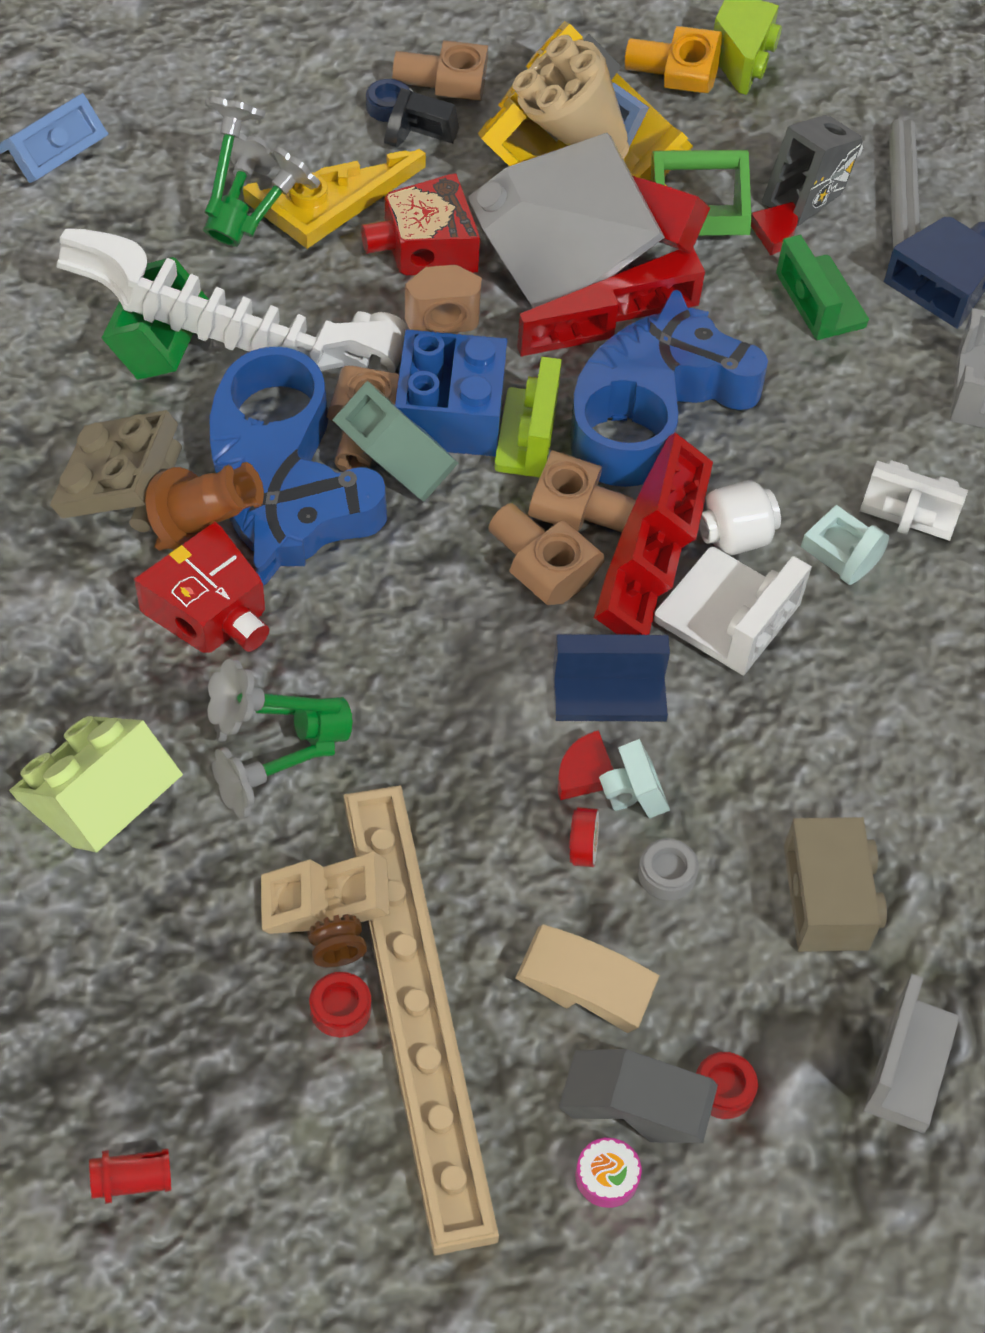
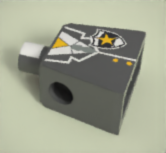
[762,115,863,226]

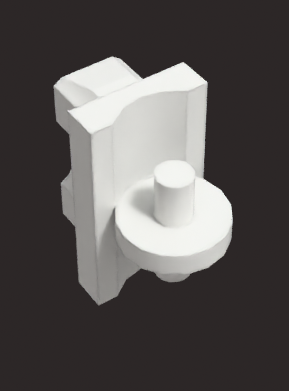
[860,460,968,541]

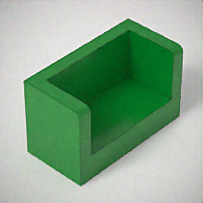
[101,257,209,380]

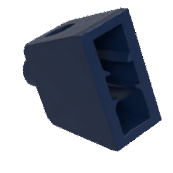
[883,217,985,329]

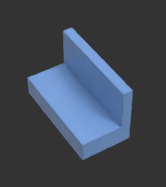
[0,93,109,183]

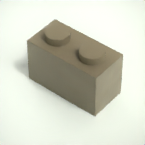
[784,817,887,952]

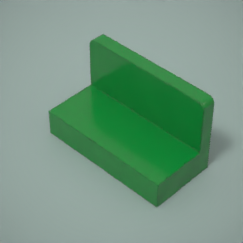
[776,234,869,341]

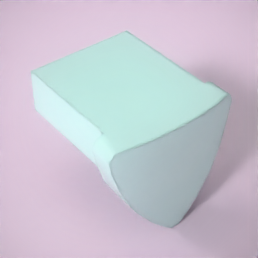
[801,505,889,585]

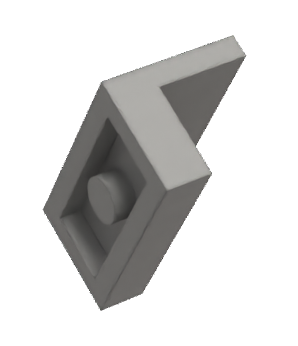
[864,974,960,1134]

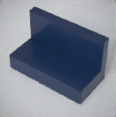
[553,634,670,722]

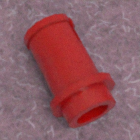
[89,1148,171,1204]

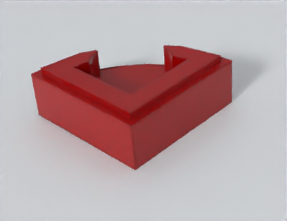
[751,202,798,256]
[558,730,613,800]

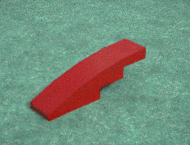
[594,432,713,635]

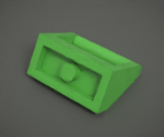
[650,150,751,236]

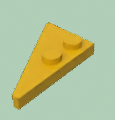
[243,149,426,249]

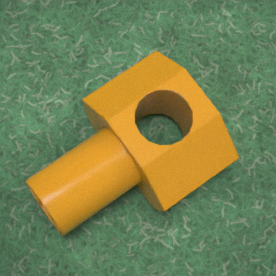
[625,26,723,93]

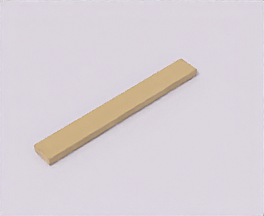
[344,785,499,1256]

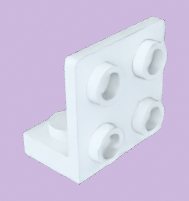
[654,547,812,676]

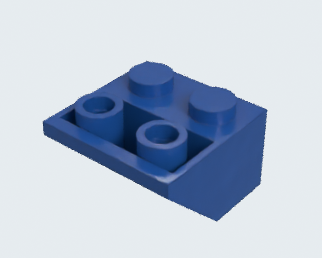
[395,329,507,457]

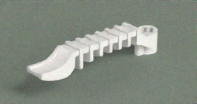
[56,229,410,373]

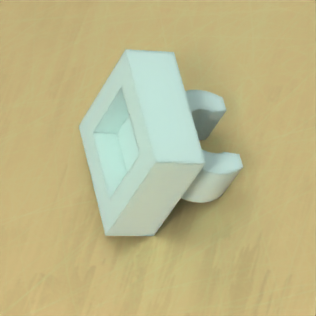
[599,739,670,819]

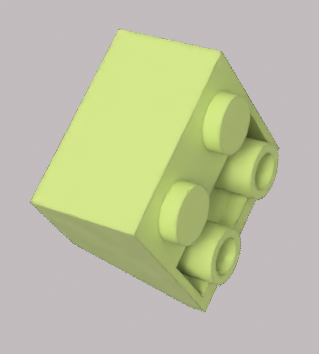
[9,716,183,852]

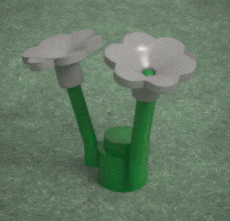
[203,96,321,247]
[207,659,353,819]

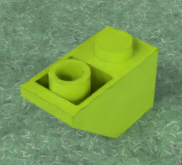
[714,0,782,95]

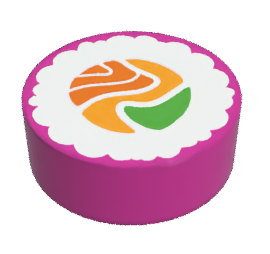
[575,1138,642,1208]

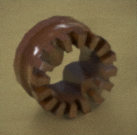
[307,914,367,968]

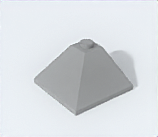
[468,133,665,308]

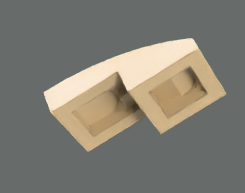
[261,852,390,934]
[515,924,660,1033]

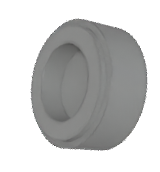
[638,839,699,900]

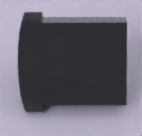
[384,88,459,148]

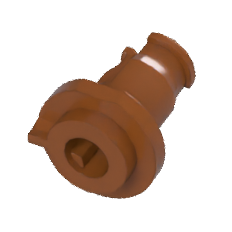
[145,462,264,551]

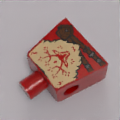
[361,173,480,276]

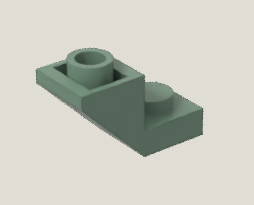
[333,381,459,502]

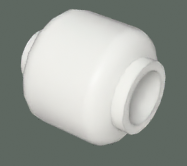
[699,480,781,556]

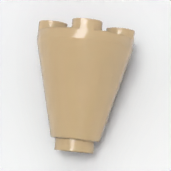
[513,35,629,159]

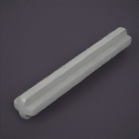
[889,118,920,248]

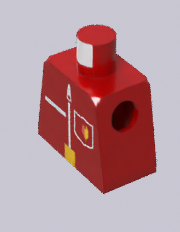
[134,521,270,653]

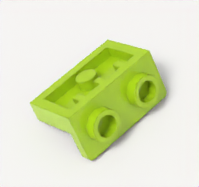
[494,356,562,478]

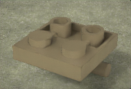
[50,410,182,532]

